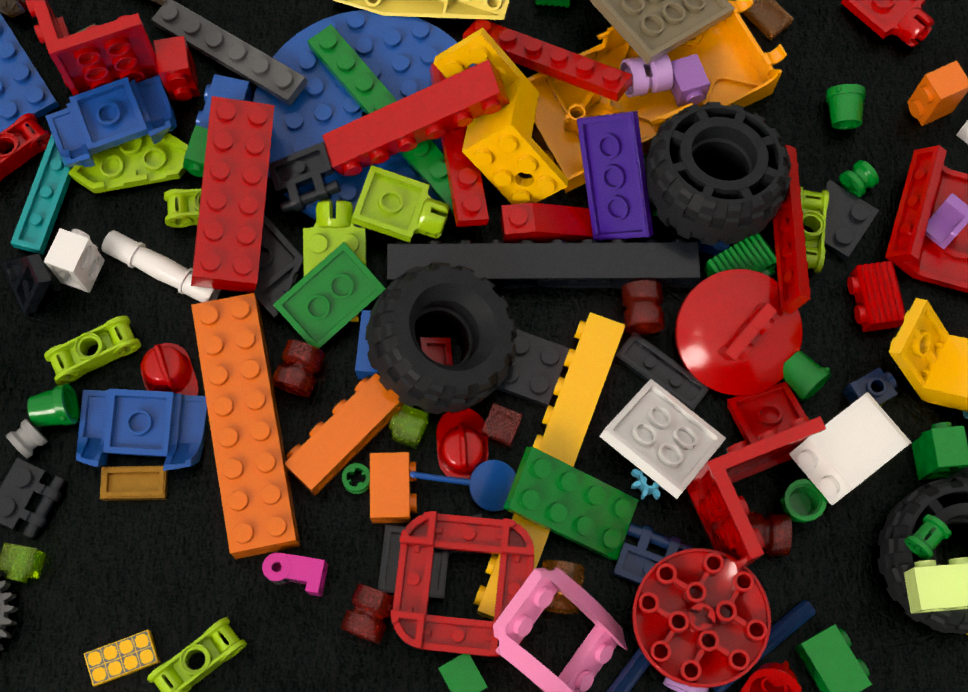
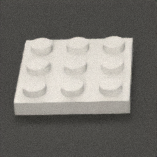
[599,379,726,499]

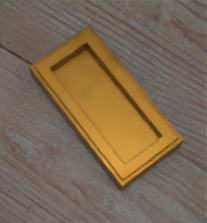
[100,466,168,501]

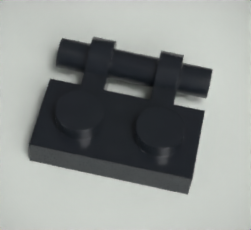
[269,142,341,214]
[0,458,66,539]

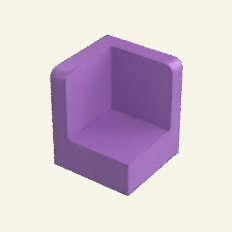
[925,193,968,250]

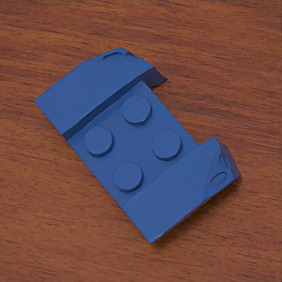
[45,75,177,167]
[76,389,208,471]

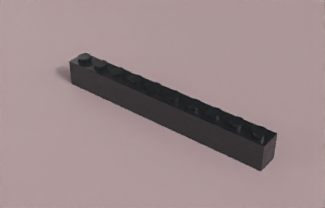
[387,239,700,289]

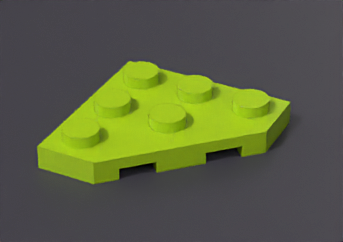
[68,132,188,194]

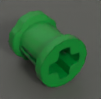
[905,514,951,560]

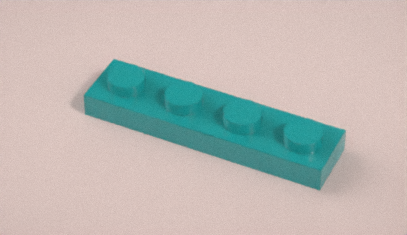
[11,134,73,255]

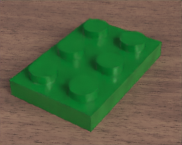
[273,242,386,352]

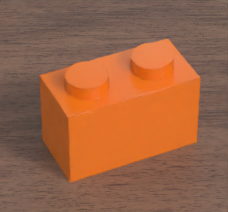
[907,60,968,126]
[370,452,417,523]

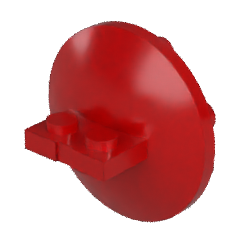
[675,269,802,395]
[632,548,771,688]

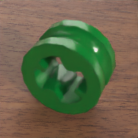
[342,463,370,494]

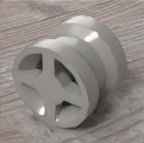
[6,419,48,459]

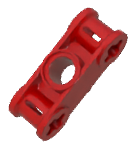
[0,113,51,181]

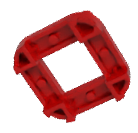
[391,511,534,657]

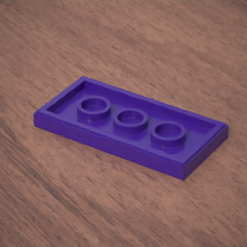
[577,111,654,241]

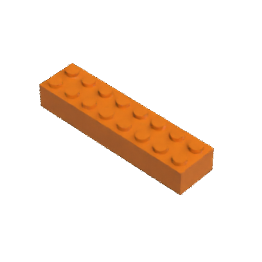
[191,293,300,559]

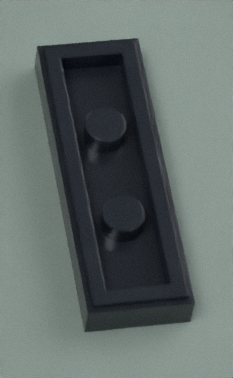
[615,332,710,411]

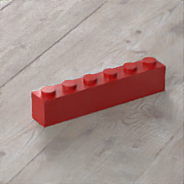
[322,59,510,176]

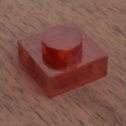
[481,403,523,446]

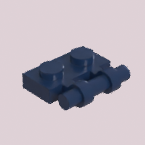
[612,523,693,585]

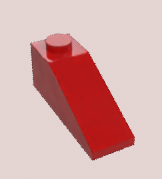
[501,203,593,243]

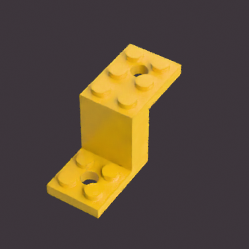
[433,28,569,204]
[889,298,968,412]

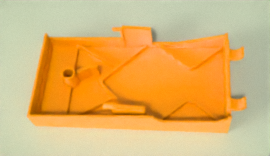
[527,0,787,193]

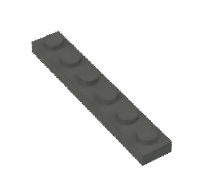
[151,0,308,106]

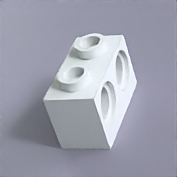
[44,228,105,293]

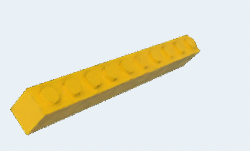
[474,312,625,620]

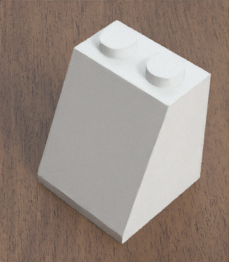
[789,392,912,505]

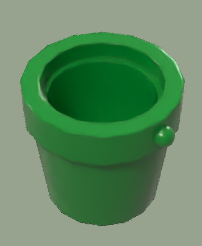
[826,84,866,130]
[783,351,832,403]
[27,383,80,427]
[780,479,828,523]

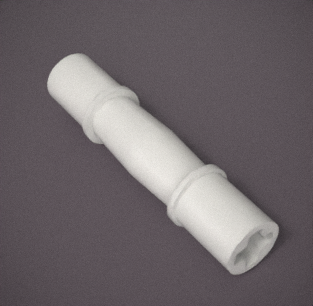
[102,230,221,303]

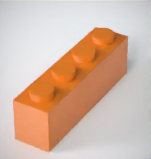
[284,373,405,496]

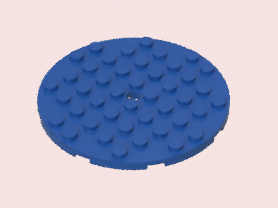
[253,10,475,231]

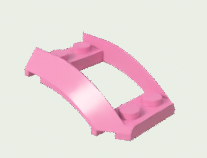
[493,567,627,692]

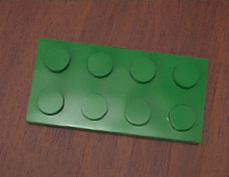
[503,447,639,560]

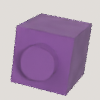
[671,54,710,107]

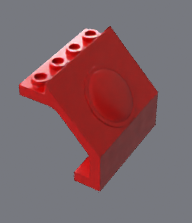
[885,145,968,293]

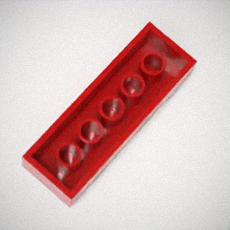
[191,96,275,293]

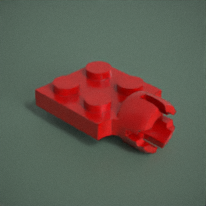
[841,0,935,47]

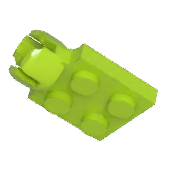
[351,165,450,243]
[303,200,367,277]

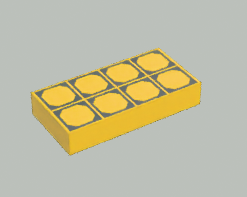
[84,630,160,686]

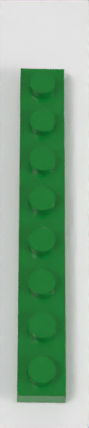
[307,24,455,217]

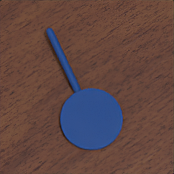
[410,460,516,512]

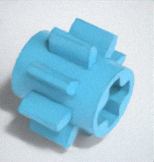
[631,469,665,500]

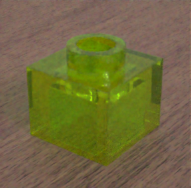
[389,404,429,449]
[0,542,46,583]

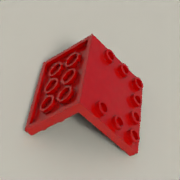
[25,0,159,96]
[686,416,826,570]

